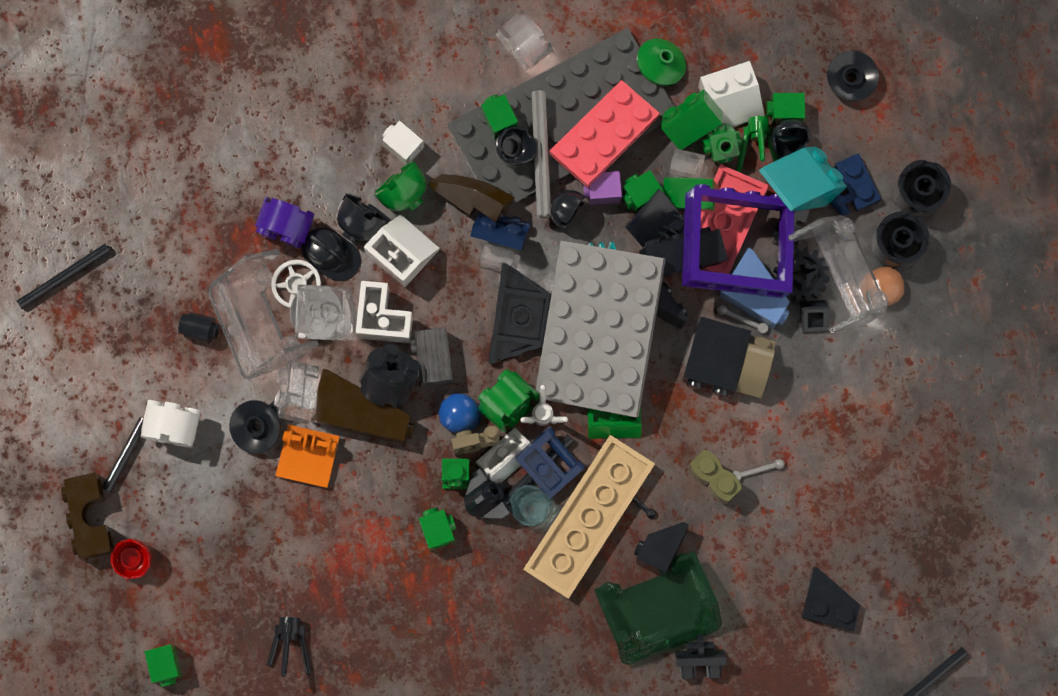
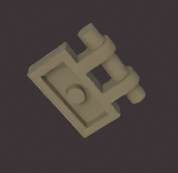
[451,426,500,456]

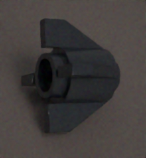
[464,468,512,518]

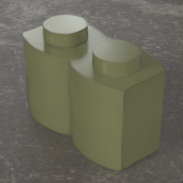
[688,450,742,505]

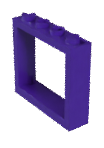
[682,184,794,298]

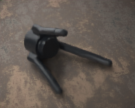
[267,617,311,677]

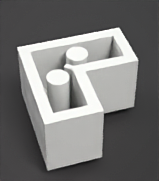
[356,281,413,343]

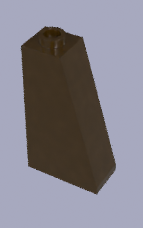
[310,369,415,445]

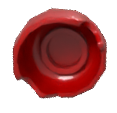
[110,538,152,579]

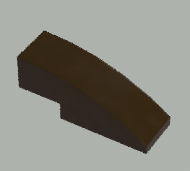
[428,174,515,222]

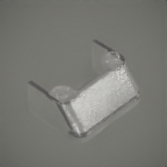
[788,215,888,334]
[208,249,319,379]

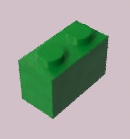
[661,89,723,151]

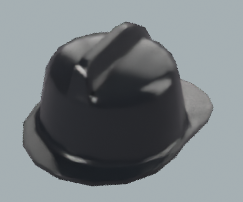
[301,228,360,281]

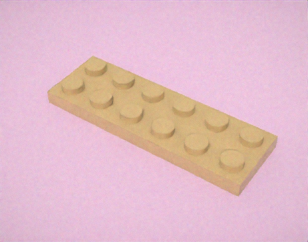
[523,435,655,599]

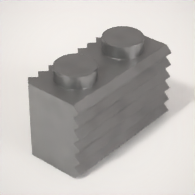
[410,327,453,387]

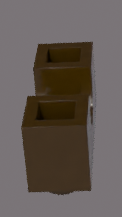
[61,472,114,560]

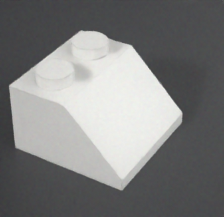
[698,61,765,128]

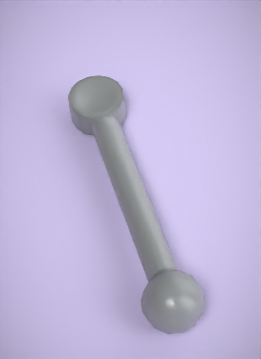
[717,305,768,334]
[732,459,785,481]

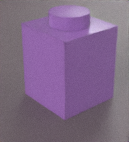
[583,171,622,205]

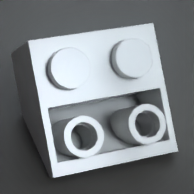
[364,214,440,288]

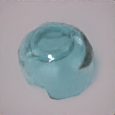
[510,485,552,527]

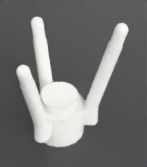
[520,385,568,426]

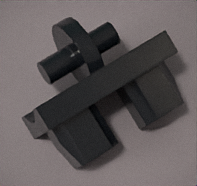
[675,634,726,679]

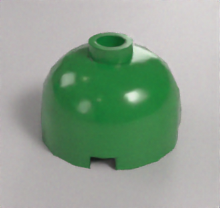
[374,161,426,211]

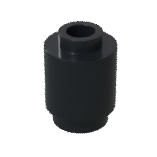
[178,312,220,344]

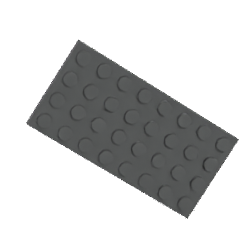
[447,27,674,208]

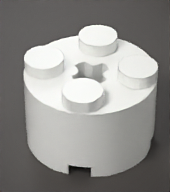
[140,400,201,448]

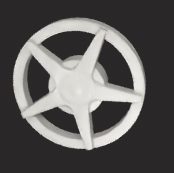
[271,260,321,308]

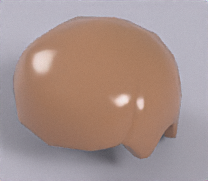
[862,267,905,308]

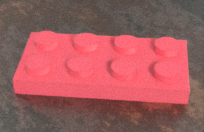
[549,80,660,188]
[700,165,769,274]

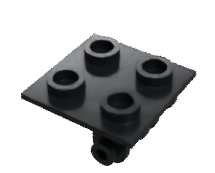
[625,189,685,248]

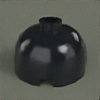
[336,193,390,243]

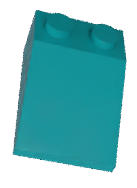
[759,147,847,211]

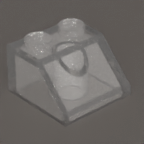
[295,284,357,341]

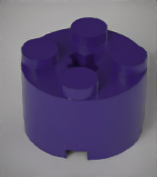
[255,196,315,248]

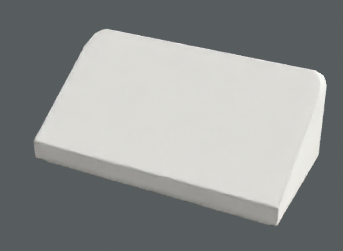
[475,428,530,485]

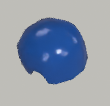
[438,394,482,433]

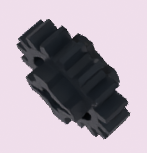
[772,246,830,303]

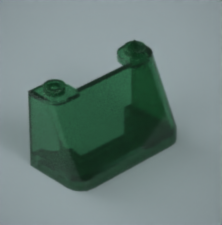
[594,551,722,665]

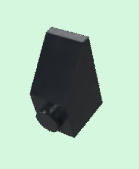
[634,522,689,578]

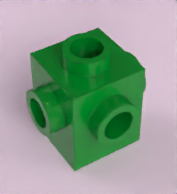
[702,123,742,163]

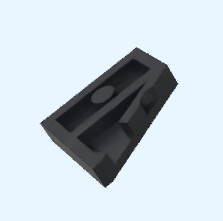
[801,567,860,632]

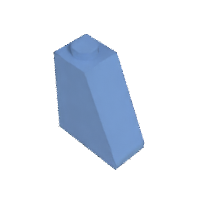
[719,248,790,329]

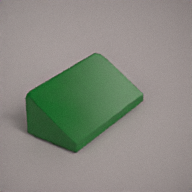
[663,177,718,210]
[587,406,642,439]

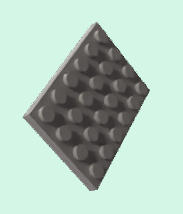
[536,241,666,417]

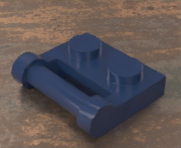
[515,426,585,499]

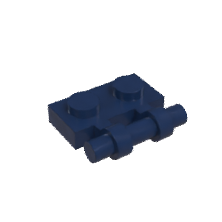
[831,153,881,218]
[470,211,531,250]

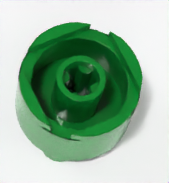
[478,369,539,433]

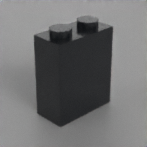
[682,316,752,397]

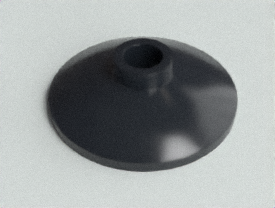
[827,51,879,101]
[229,400,281,453]

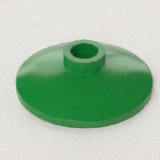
[637,38,686,86]

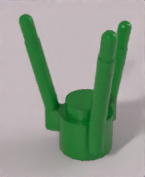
[736,116,778,173]

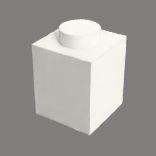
[382,121,424,165]

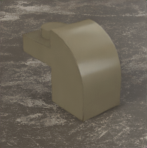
[736,335,776,398]

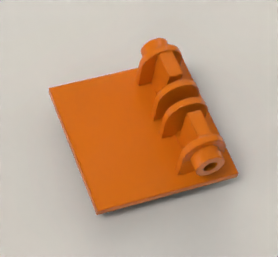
[275,425,340,488]

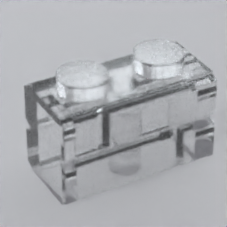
[274,360,319,424]

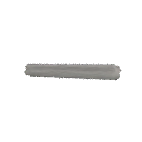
[532,90,551,218]

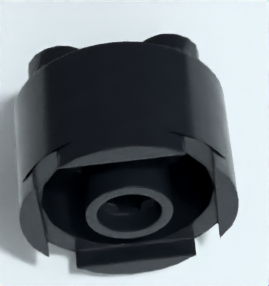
[893,160,951,218]
[872,211,929,270]
[359,343,420,407]

